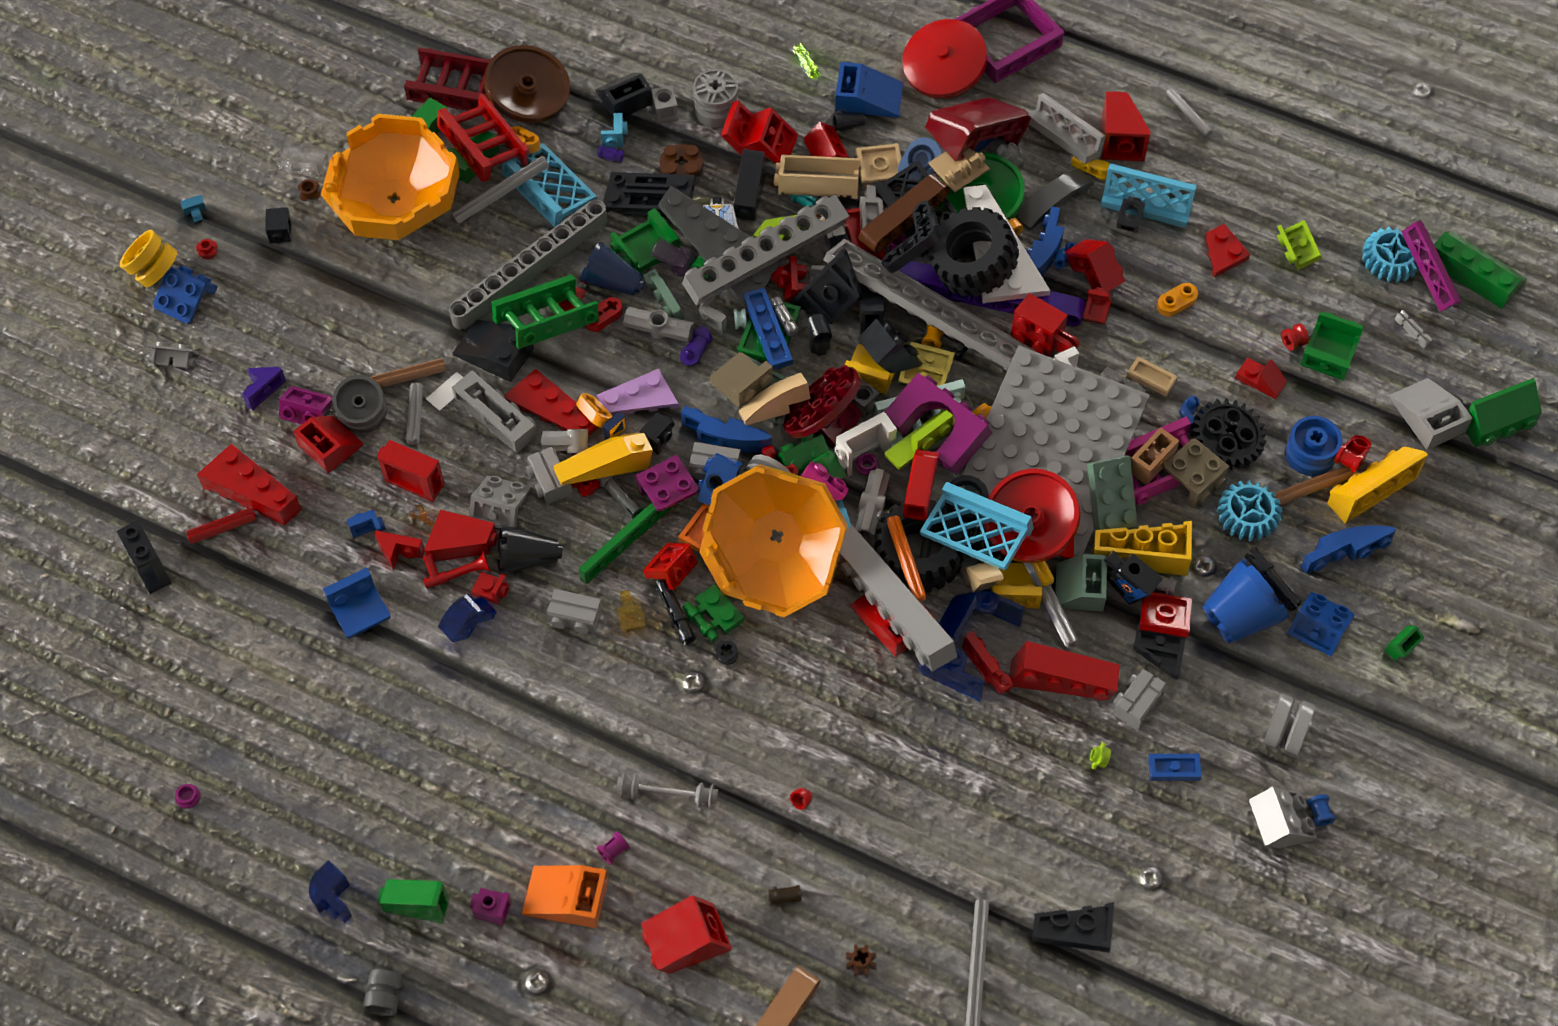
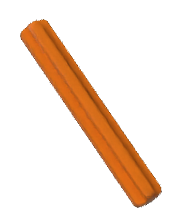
[887,515,926,602]

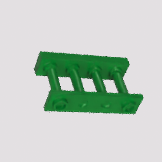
[492,274,598,349]

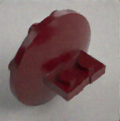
[784,365,863,448]

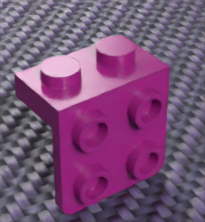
[636,455,698,511]

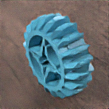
[1362,226,1419,283]
[1217,480,1282,542]

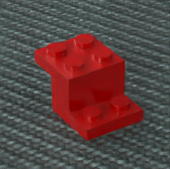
[721,100,798,165]

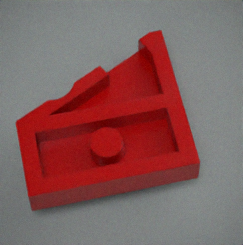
[1205,223,1250,278]

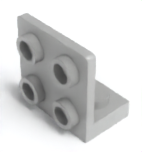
[469,476,531,529]

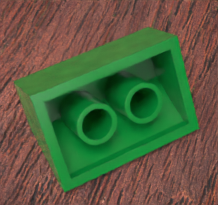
[1466,378,1542,448]

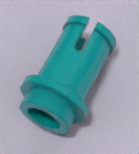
[789,194,818,208]

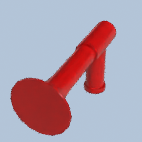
[422,550,491,589]

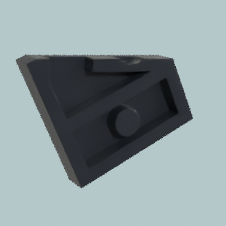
[1133,624,1186,680]

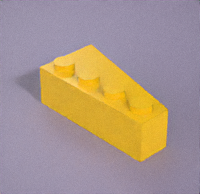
[1092,521,1192,576]

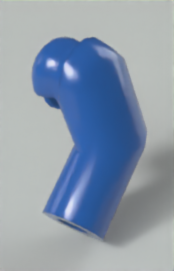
[1054,242,1076,269]
[1179,395,1200,430]

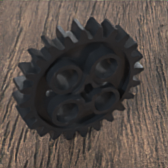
[1190,398,1267,470]

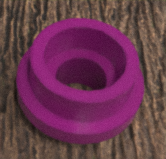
[855,453,879,476]

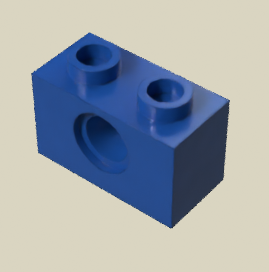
[697,453,743,505]

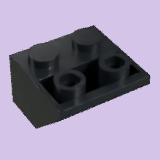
[595,73,653,119]
[858,319,923,374]

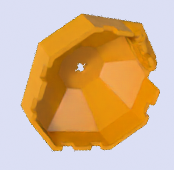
[321,114,460,240]
[699,464,848,617]

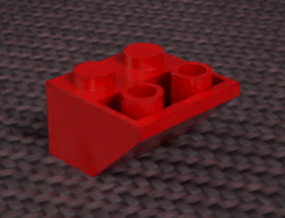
[293,415,363,474]

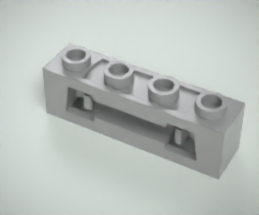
[452,371,537,454]

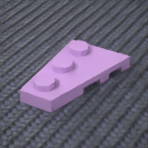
[596,369,679,417]

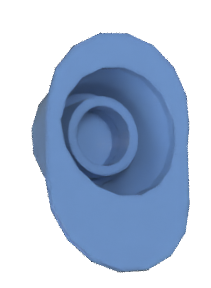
[898,137,941,188]

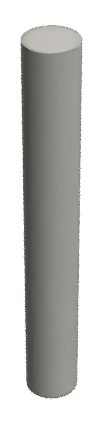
[1166,88,1212,137]

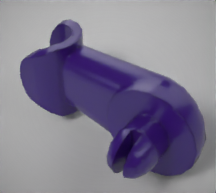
[680,326,713,366]

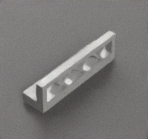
[1028,93,1105,164]

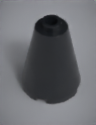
[497,524,563,572]

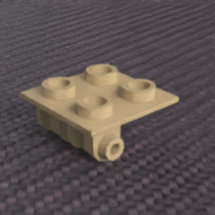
[928,148,990,193]

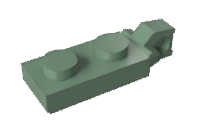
[643,269,684,320]

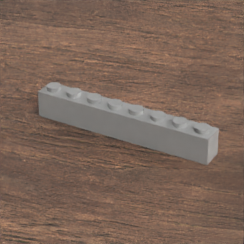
[838,526,957,671]

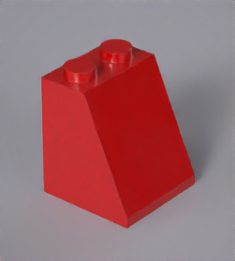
[1101,91,1150,162]
[640,895,732,974]

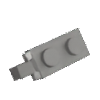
[859,185,883,230]

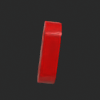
[585,297,623,332]

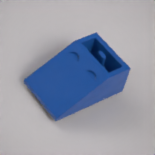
[835,62,903,118]

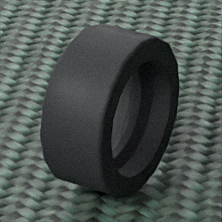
[945,475,989,522]

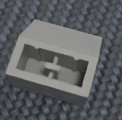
[1249,787,1318,849]

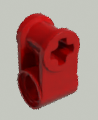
[1333,435,1372,474]

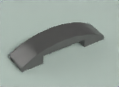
[1015,169,1094,231]

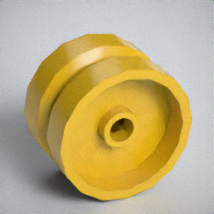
[120,230,177,288]

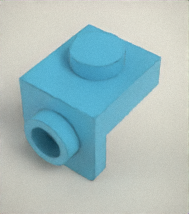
[601,113,628,148]

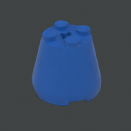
[1202,559,1289,644]

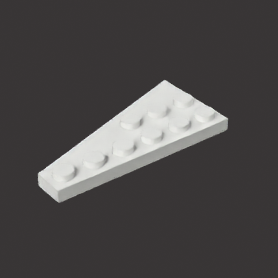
[963,185,1050,303]

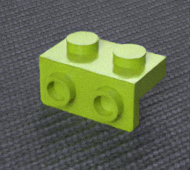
[1277,220,1323,270]

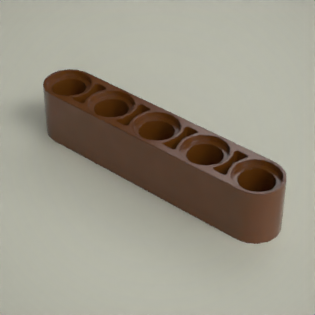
[858,174,950,253]

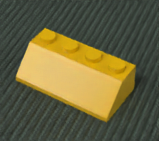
[1327,447,1428,524]

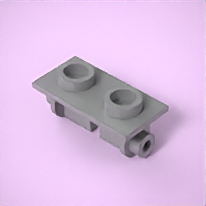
[148,342,199,369]

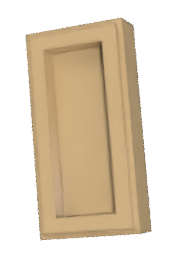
[1126,356,1178,397]

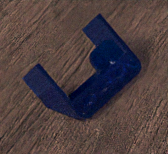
[918,590,1025,702]

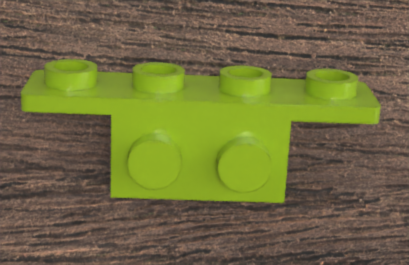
[885,410,955,470]

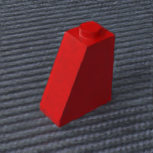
[424,509,499,562]

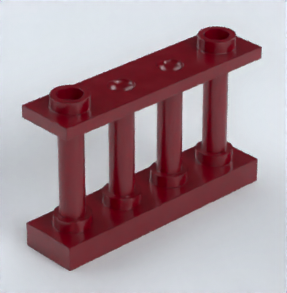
[404,47,491,111]

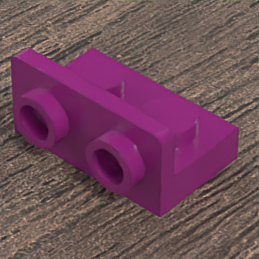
[279,386,333,424]

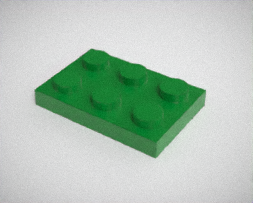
[737,299,801,362]

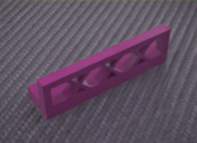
[1401,220,1462,312]

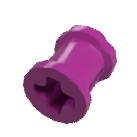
[597,831,630,865]

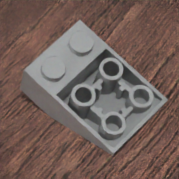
[1389,378,1473,450]

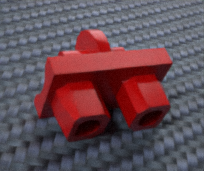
[771,256,807,302]

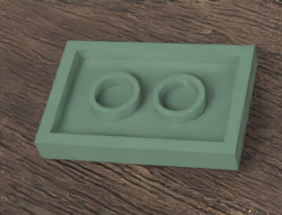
[1087,456,1137,534]

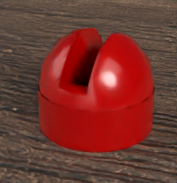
[790,787,812,810]

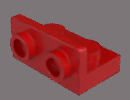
[643,543,697,590]

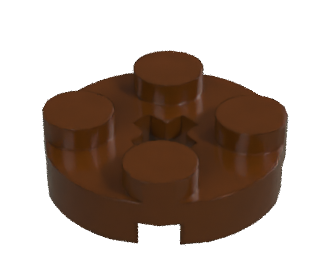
[660,144,703,177]

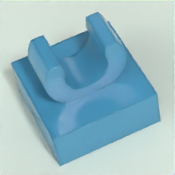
[180,195,206,222]

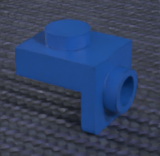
[346,509,386,538]

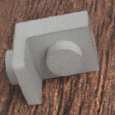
[699,296,727,335]

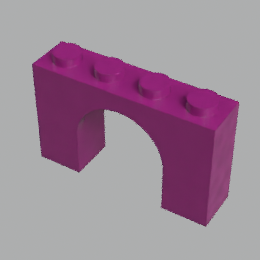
[885,373,992,475]

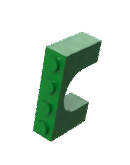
[411,98,500,184]

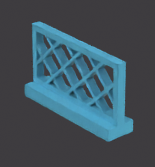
[501,143,597,227]
[1101,163,1197,228]
[920,482,1034,571]

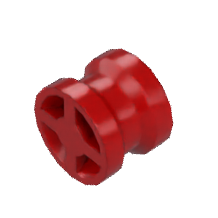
[1281,323,1309,351]

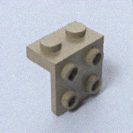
[709,353,773,408]
[1164,439,1229,508]

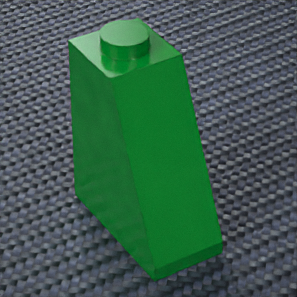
[378,879,450,924]

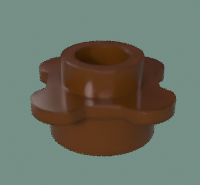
[298,179,321,201]

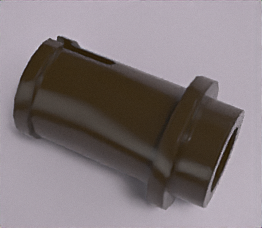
[768,885,802,907]

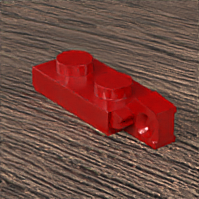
[962,631,1013,695]

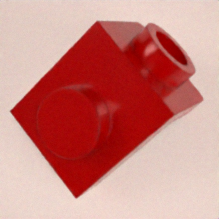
[1083,287,1112,325]

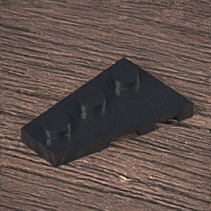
[1032,902,1114,953]

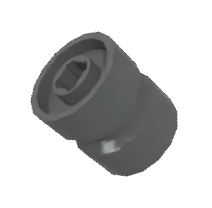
[363,969,403,1016]

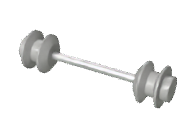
[617,772,718,809]

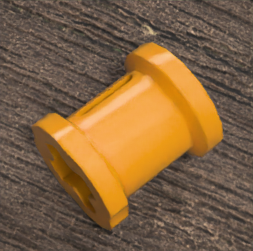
[921,324,945,349]

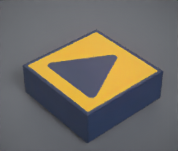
[603,412,627,439]

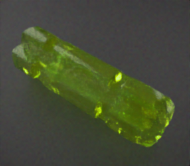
[793,42,819,79]

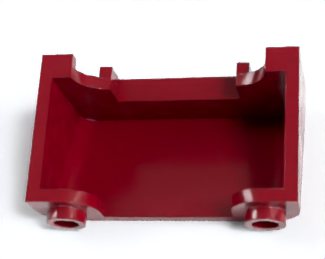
[925,97,1031,162]

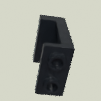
[117,520,171,594]

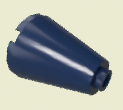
[580,242,645,296]

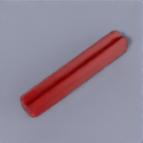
[186,508,256,544]

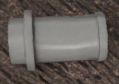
[1155,575,1178,595]

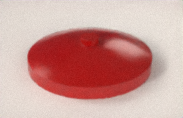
[903,19,988,99]
[984,469,1081,563]

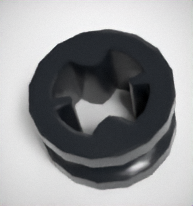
[716,641,738,665]

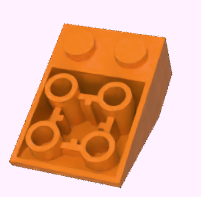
[522,865,609,929]

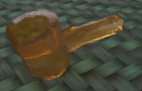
[409,504,435,528]

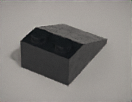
[452,319,534,382]

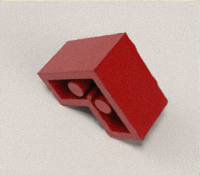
[1065,239,1125,292]

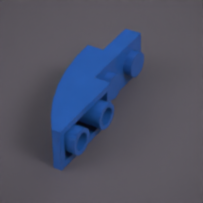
[1026,206,1065,276]
[681,406,772,452]
[1301,526,1396,574]

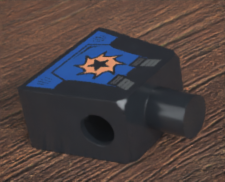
[1103,550,1163,605]

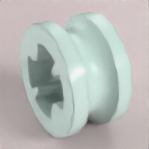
[734,308,747,329]

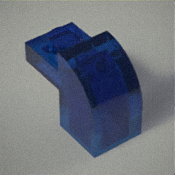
[438,594,497,642]
[309,860,352,923]

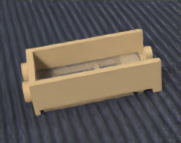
[774,155,860,199]

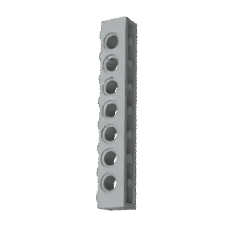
[682,195,849,306]

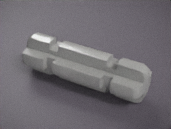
[770,296,798,336]
[1395,310,1433,348]

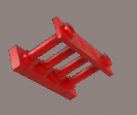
[437,93,529,183]

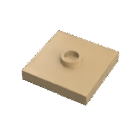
[855,143,902,187]

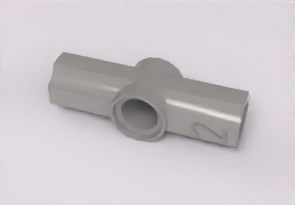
[623,307,694,342]
[855,468,890,540]

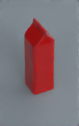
[903,449,939,521]

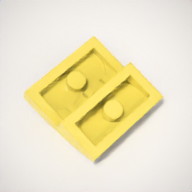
[898,342,955,386]

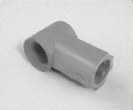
[541,429,588,453]

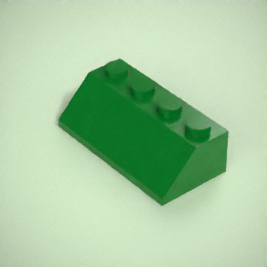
[1434,231,1527,309]

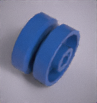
[1285,416,1342,476]

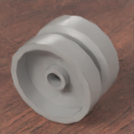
[1263,692,1315,756]

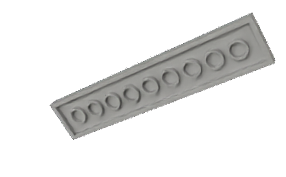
[823,239,1036,371]

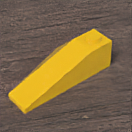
[553,433,653,485]

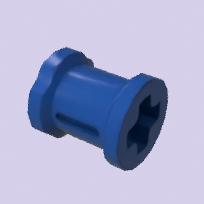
[1307,794,1336,827]

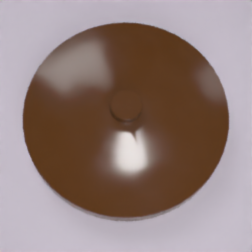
[484,45,570,123]

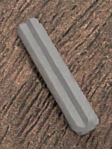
[406,383,423,445]

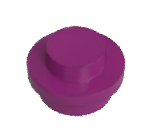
[175,784,201,809]

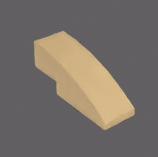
[739,373,810,425]
[961,562,1004,592]

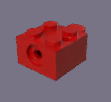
[1011,293,1080,357]

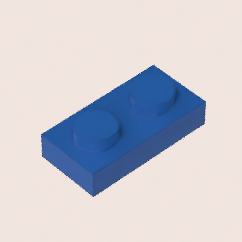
[1148,754,1202,781]

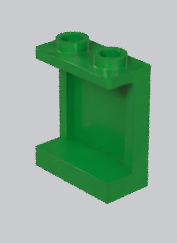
[609,208,680,273]
[1300,312,1364,381]

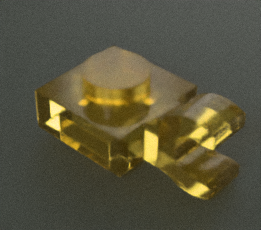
[617,590,646,634]

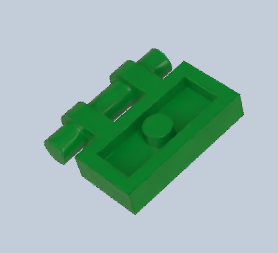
[682,584,744,642]

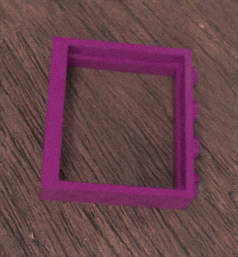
[956,0,1064,84]

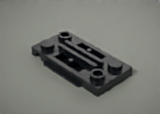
[603,172,696,217]

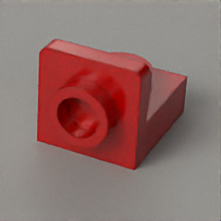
[471,572,509,605]

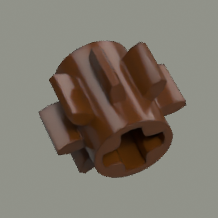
[846,944,877,978]

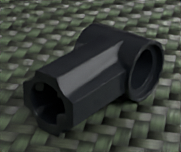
[807,314,832,356]

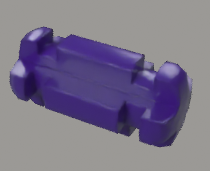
[597,145,624,163]

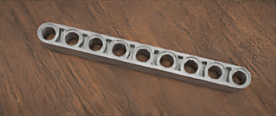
[449,200,607,330]

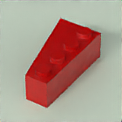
[197,444,301,526]
[1009,641,1120,700]

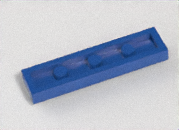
[743,287,793,370]

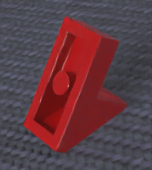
[1235,357,1287,400]
[374,530,425,570]

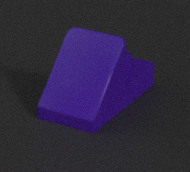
[242,367,286,411]

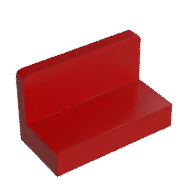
[803,122,849,158]

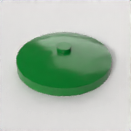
[938,152,1025,221]

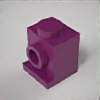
[470,888,512,926]

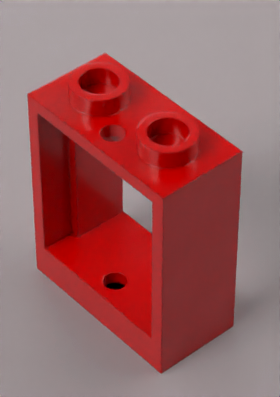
[377,439,445,502]

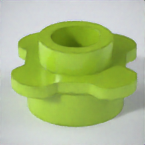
[1090,742,1111,770]

